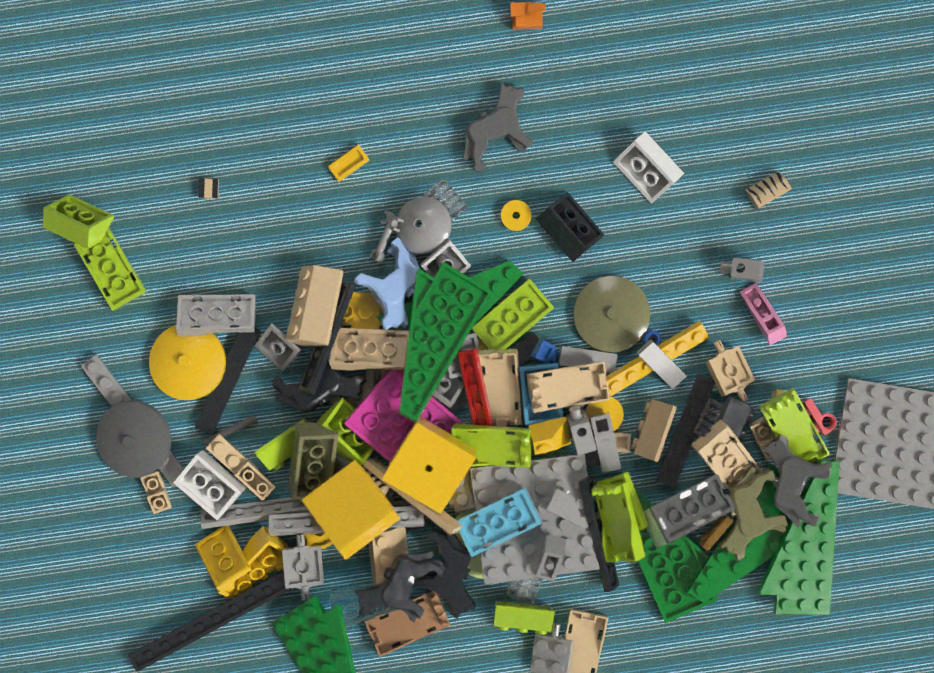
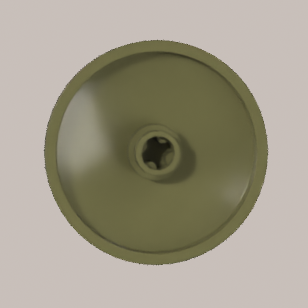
[573,276,650,352]

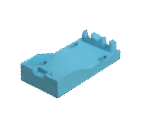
[457,487,543,557]

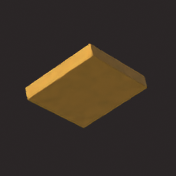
[698,515,733,551]

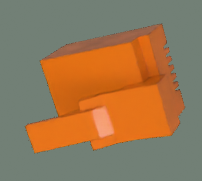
[510,2,546,30]

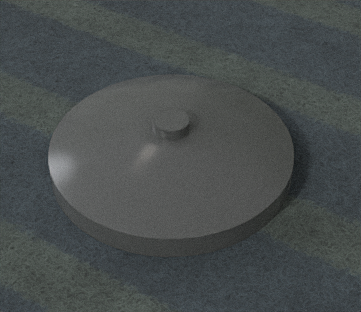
[96,400,171,477]

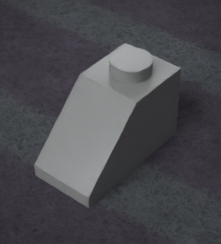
[545,487,583,527]
[536,535,566,581]

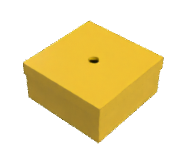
[382,416,476,514]
[302,460,401,560]

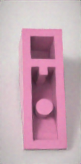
[740,283,787,345]

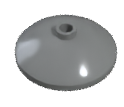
[396,197,452,255]

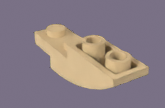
[206,434,276,501]

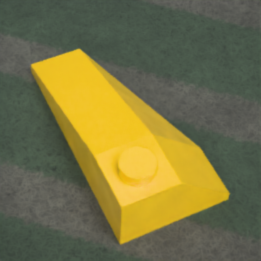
[217,526,290,599]

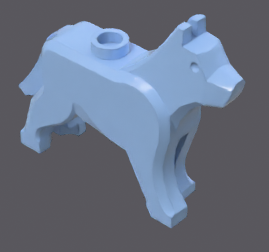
[354,237,420,330]

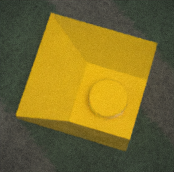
[528,417,571,455]

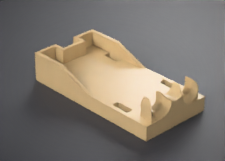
[329,328,409,370]
[478,349,523,427]
[526,361,610,413]
[691,419,761,491]
[564,608,608,673]

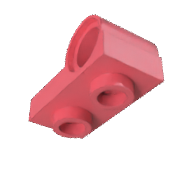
[802,398,837,435]

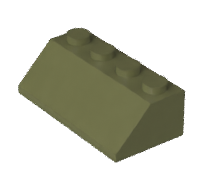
[288,422,338,500]

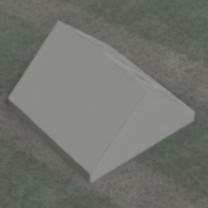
[420,240,471,277]
[255,323,303,372]
[433,373,464,408]

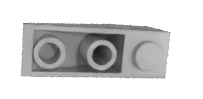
[590,412,621,473]

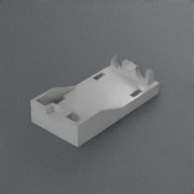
[176,294,256,336]

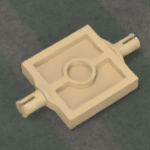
[706,340,755,402]

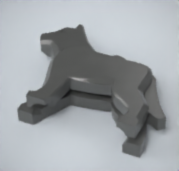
[463,83,534,172]
[763,434,832,528]

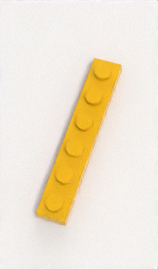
[606,320,709,396]

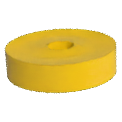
[501,200,531,231]

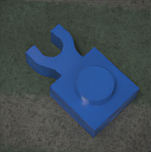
[531,338,560,367]

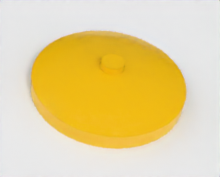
[149,325,226,400]

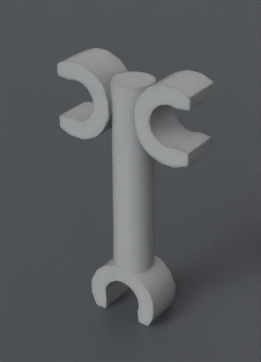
[370,211,404,263]

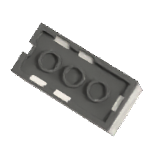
[643,474,736,548]

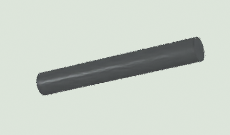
[202,415,257,447]

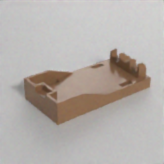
[364,591,451,657]

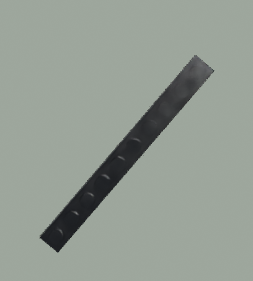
[128,571,292,672]

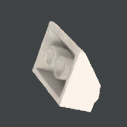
[613,131,684,204]
[173,450,246,520]

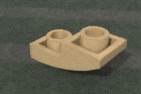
[748,416,777,461]
[140,469,172,514]

